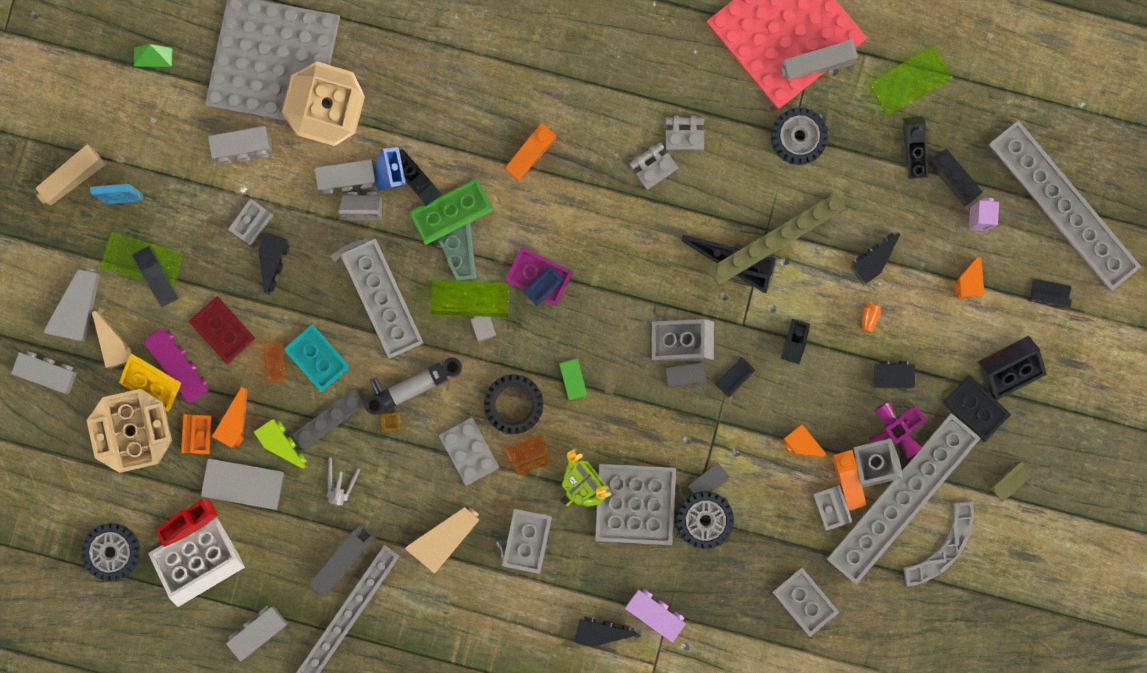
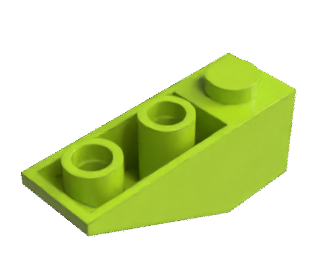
[254,419,307,469]

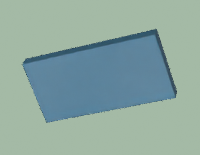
[90,184,143,204]

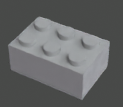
[208,126,274,166]

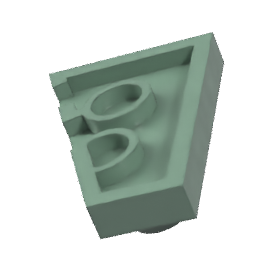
[438,223,477,281]

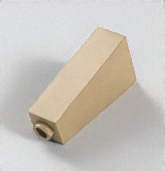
[36,144,106,206]
[405,507,480,574]

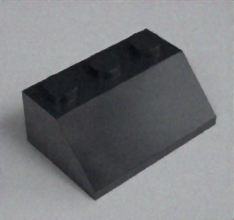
[978,336,1047,400]

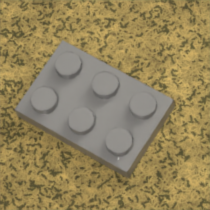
[438,417,500,486]
[502,509,552,574]
[772,567,839,637]

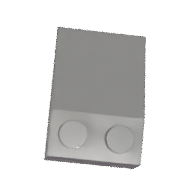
[339,192,382,221]
[652,319,714,361]

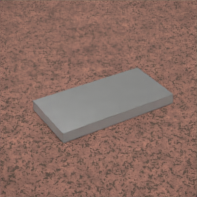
[201,459,284,510]

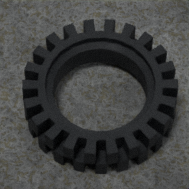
[484,374,543,434]

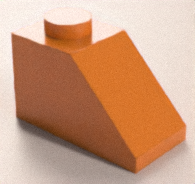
[954,257,985,299]
[783,424,826,457]

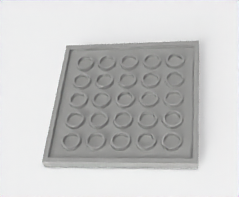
[205,0,340,122]

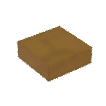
[380,412,402,433]

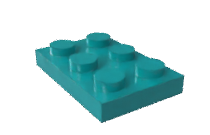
[284,324,351,392]

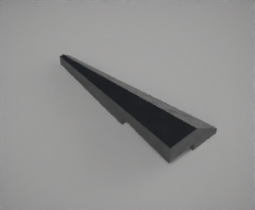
[681,235,777,294]

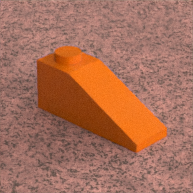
[505,123,557,181]
[212,387,247,448]
[832,450,866,511]

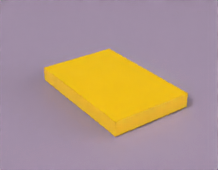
[119,354,181,412]

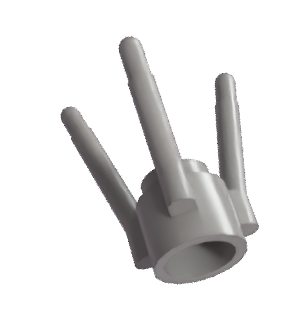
[327,458,360,505]

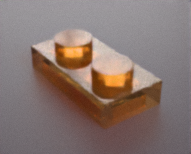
[263,343,286,383]

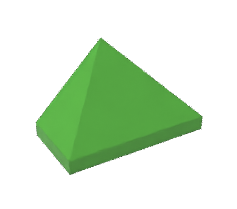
[134,44,173,67]

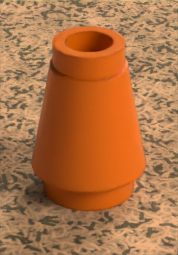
[861,302,882,331]

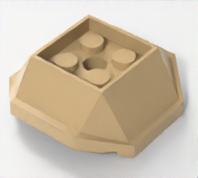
[281,61,365,146]
[86,389,172,473]

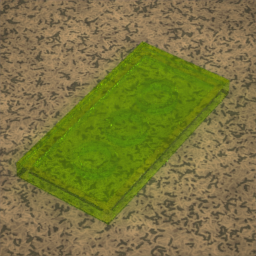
[868,46,954,116]
[100,232,185,289]
[431,281,510,318]

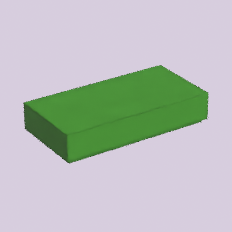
[559,359,587,401]

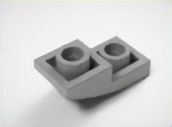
[330,239,368,264]

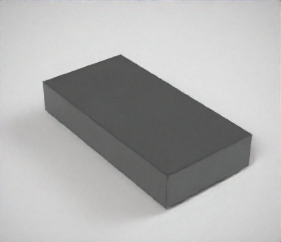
[665,363,706,387]
[688,462,729,494]

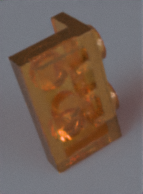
[507,435,553,475]

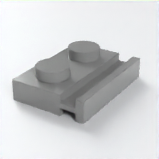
[228,198,274,246]
[813,485,852,531]

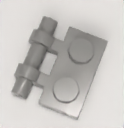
[666,115,704,150]
[629,142,679,190]

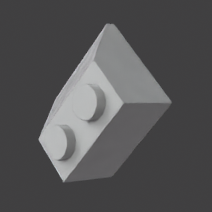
[853,439,903,487]

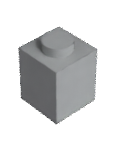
[471,312,496,342]

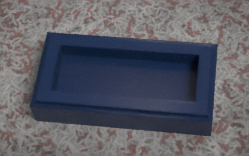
[523,266,564,306]

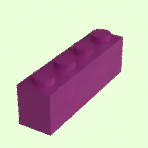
[143,328,210,404]

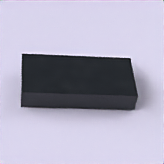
[715,357,756,398]

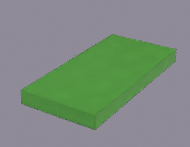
[409,178,494,245]

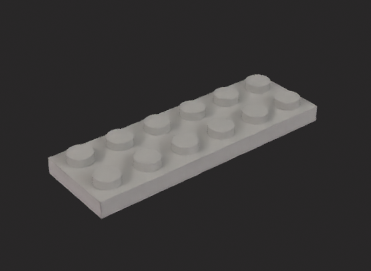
[340,238,424,359]

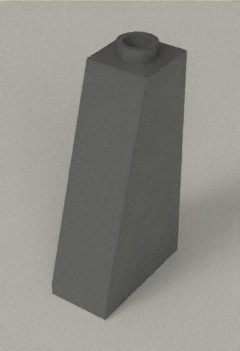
[309,525,375,597]

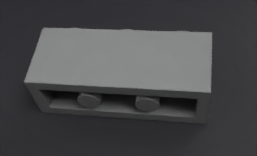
[315,159,376,195]
[11,351,77,394]
[226,606,288,662]

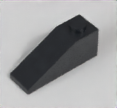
[132,246,179,307]

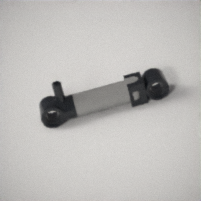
[365,357,463,415]

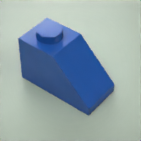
[374,147,406,191]

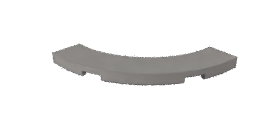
[903,501,974,587]

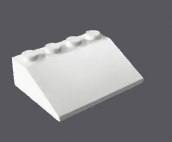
[148,517,245,607]

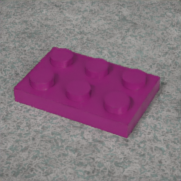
[505,247,573,306]

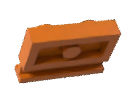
[181,414,212,454]

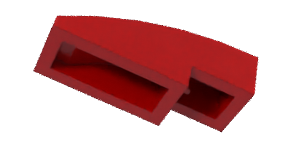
[156,498,218,547]

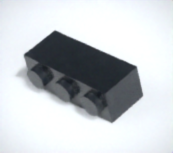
[928,148,983,207]

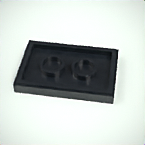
[942,375,1011,442]

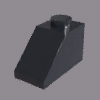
[781,318,810,364]

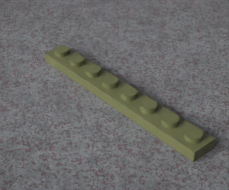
[708,193,847,286]

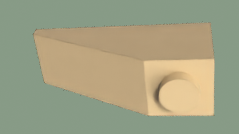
[92,311,132,369]

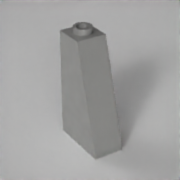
[781,39,858,82]
[44,267,100,342]

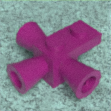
[869,400,927,459]

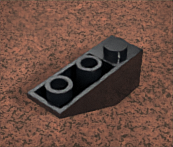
[903,116,928,179]
[399,148,441,206]
[259,232,290,295]
[850,232,900,286]
[574,616,636,647]

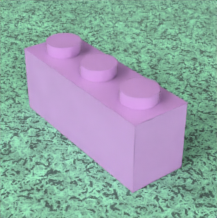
[969,198,999,231]
[625,589,686,643]

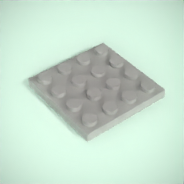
[595,464,676,545]

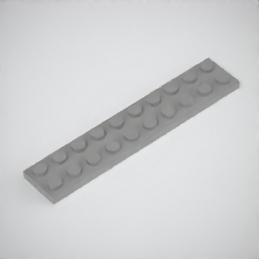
[988,120,1141,292]
[826,413,981,585]

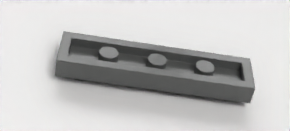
[292,389,365,450]

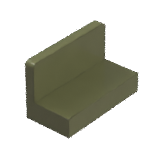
[989,462,1031,502]

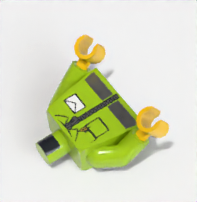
[560,449,611,507]

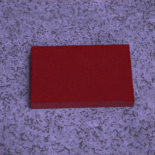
[189,296,256,364]

